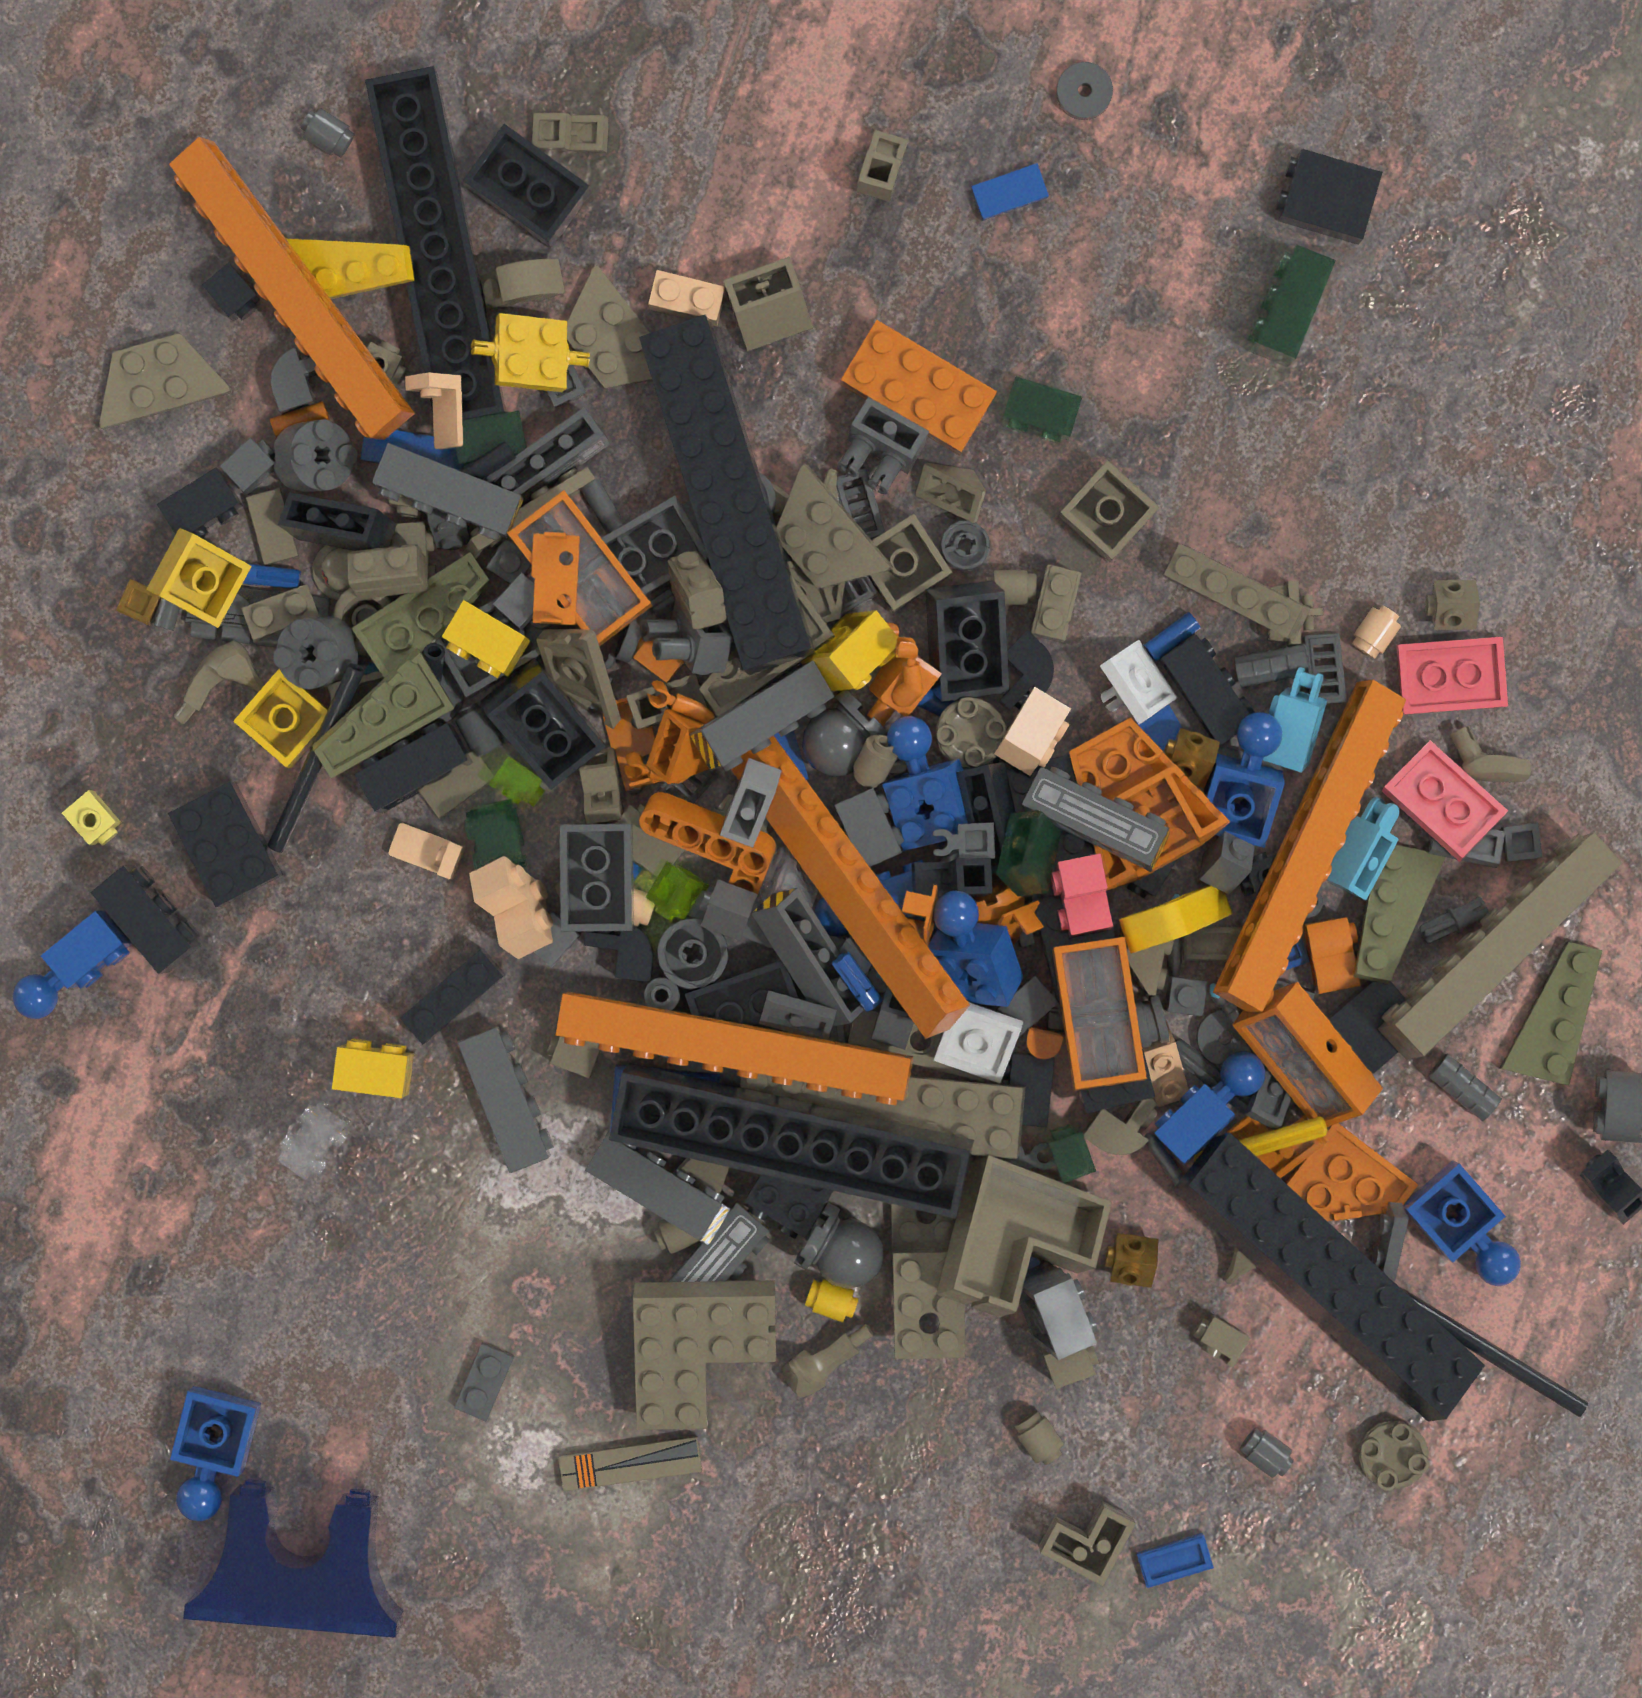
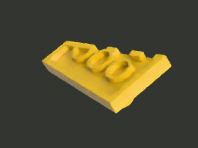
[286,238,414,299]

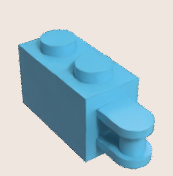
[1263,667,1327,773]
[1326,797,1399,901]

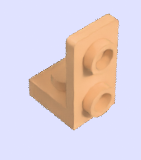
[405,373,463,449]
[388,823,466,879]
[1143,1021,1189,1107]

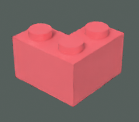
[1050,853,1113,938]

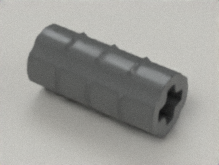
[1235,644,1311,687]
[1428,1053,1502,1121]

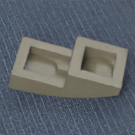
[532,113,609,153]

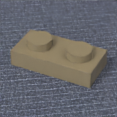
[241,584,319,643]

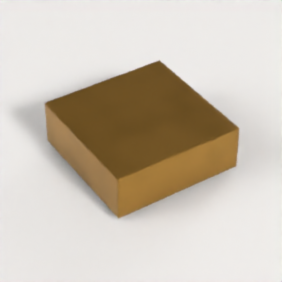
[116,579,161,626]

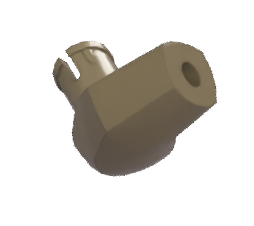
[1450,726,1531,783]

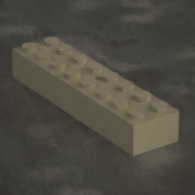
[1378,832,1622,1060]
[740,1074,1026,1159]

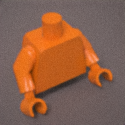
[867,622,941,727]
[624,680,715,784]

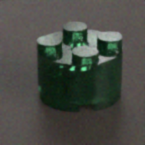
[464,798,527,870]

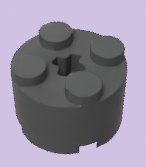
[273,419,358,492]
[273,616,358,689]
[657,918,729,989]
[1593,1070,1642,1143]

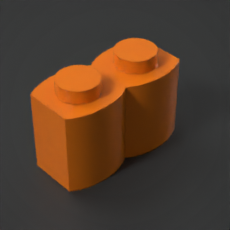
[1303,916,1360,994]

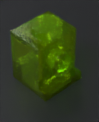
[488,756,546,807]
[646,861,710,921]

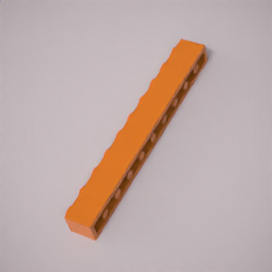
[169,137,415,440]
[1213,679,1406,1012]
[731,735,970,1039]
[555,991,914,1105]

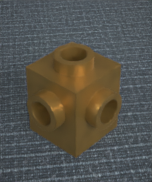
[1163,728,1220,789]
[1105,1233,1159,1288]

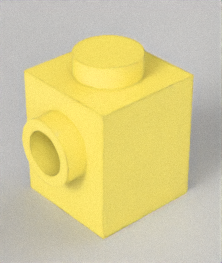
[62,790,122,846]

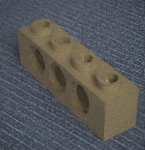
[847,1004,984,1082]

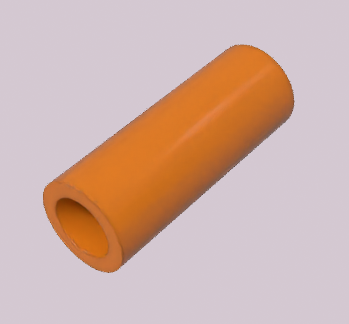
[270,401,330,438]

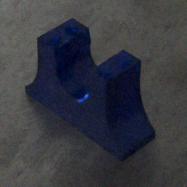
[183,1479,404,1638]

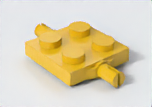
[471,313,590,392]

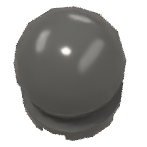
[802,690,888,777]
[794,1202,884,1289]

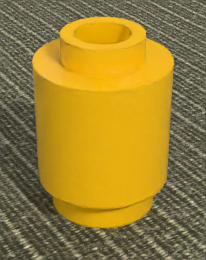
[805,1279,859,1323]

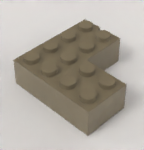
[936,1155,1112,1317]
[633,1280,776,1430]

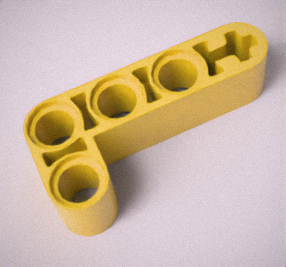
[1119,885,1233,953]

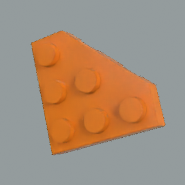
[1286,1123,1418,1221]

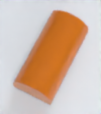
[1027,1025,1064,1059]

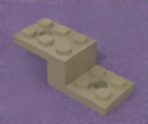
[891,1204,965,1359]

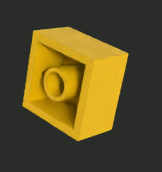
[146,528,252,628]
[442,600,530,679]
[801,610,898,691]
[233,668,329,769]
[332,1039,414,1098]

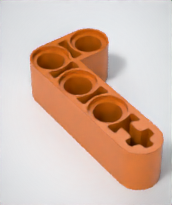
[639,792,776,896]

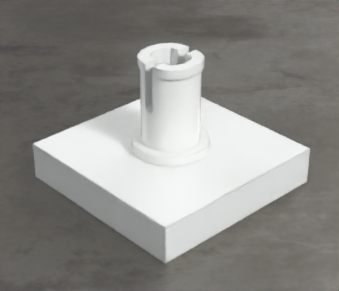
[1100,640,1178,724]
[934,1003,1023,1083]

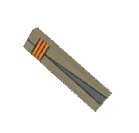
[559,1435,702,1492]

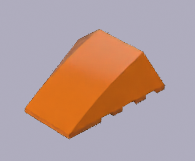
[1069,717,1230,891]

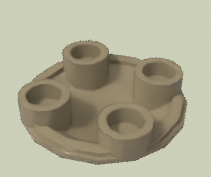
[936,697,1006,768]
[1359,1420,1429,1491]

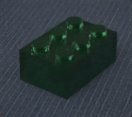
[1247,244,1336,367]

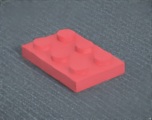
[1396,637,1508,715]
[1382,740,1508,862]

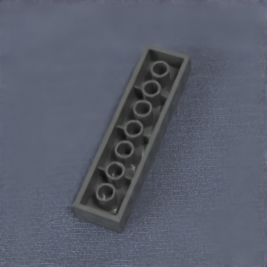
[435,495,709,699]

